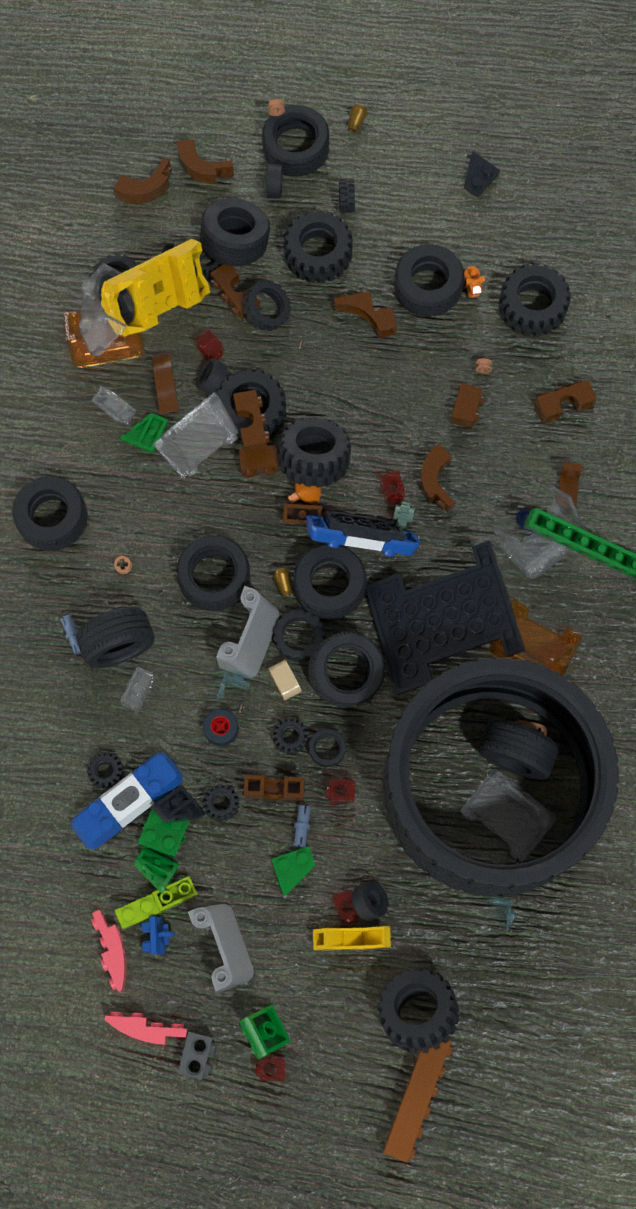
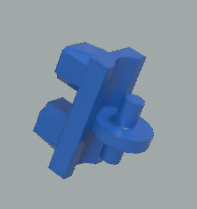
[141,916,175,955]

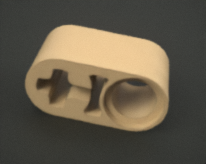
[268,660,302,701]

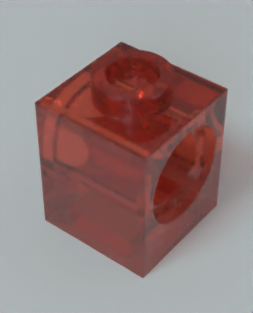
[195,330,224,361]
[380,471,405,503]
[327,780,355,803]
[333,890,358,923]
[256,1059,285,1081]

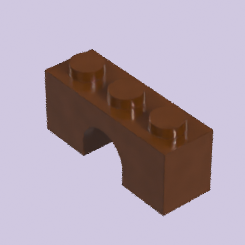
[210,264,260,321]
[534,380,597,424]
[233,390,270,453]
[243,775,305,801]

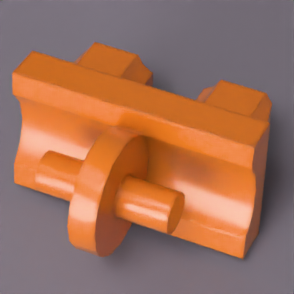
[463,266,485,298]

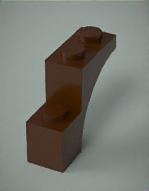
[334,291,397,339]

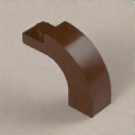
[177,139,234,184]
[114,157,172,204]
[152,352,179,414]
[420,443,455,513]

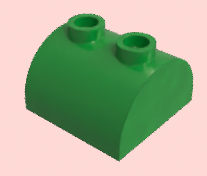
[239,1005,291,1060]

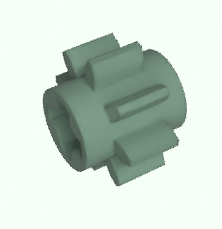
[393,501,415,526]

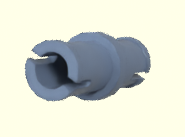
[60,615,81,655]
[293,805,311,847]

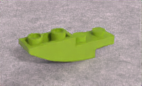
[114,876,197,930]

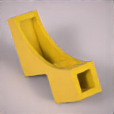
[313,926,391,951]

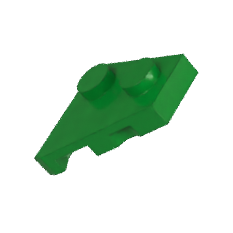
[120,413,169,454]
[271,846,316,897]
[134,848,180,893]

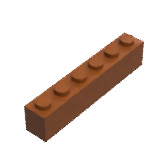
[383,1040,453,1163]

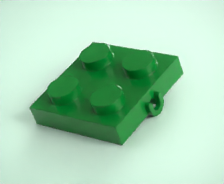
[138,809,190,858]

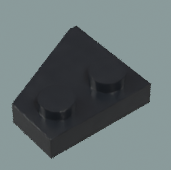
[464,151,500,198]
[152,785,206,823]

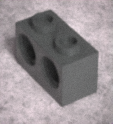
[178,1032,216,1080]

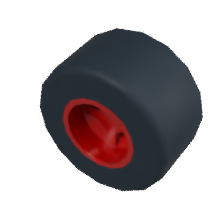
[203,709,239,746]

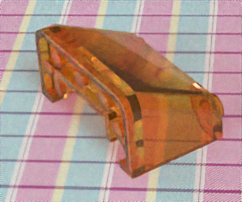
[64,311,145,367]
[489,600,583,676]

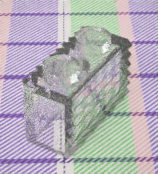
[92,387,137,425]
[120,667,156,713]

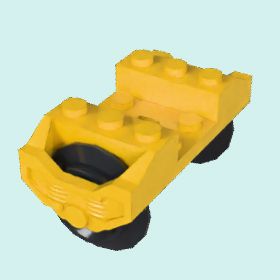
[99,239,210,337]

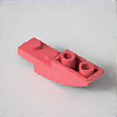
[91,910,127,993]
[105,1012,188,1045]

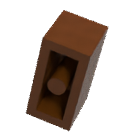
[450,383,485,429]
[239,445,279,478]
[283,503,324,524]

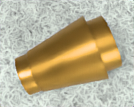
[347,104,367,133]
[272,568,293,597]

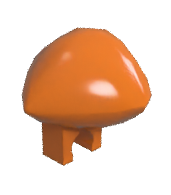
[288,483,321,505]

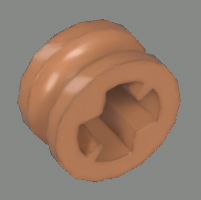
[268,99,285,116]
[475,358,492,374]
[114,556,132,574]

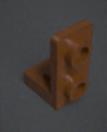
[557,462,583,507]

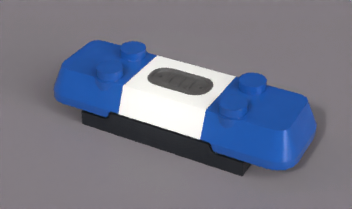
[306,510,420,557]
[71,752,183,849]

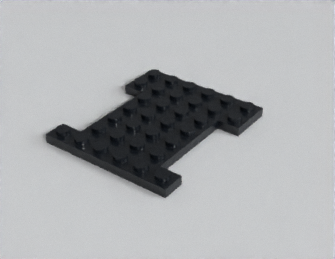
[366,540,526,695]

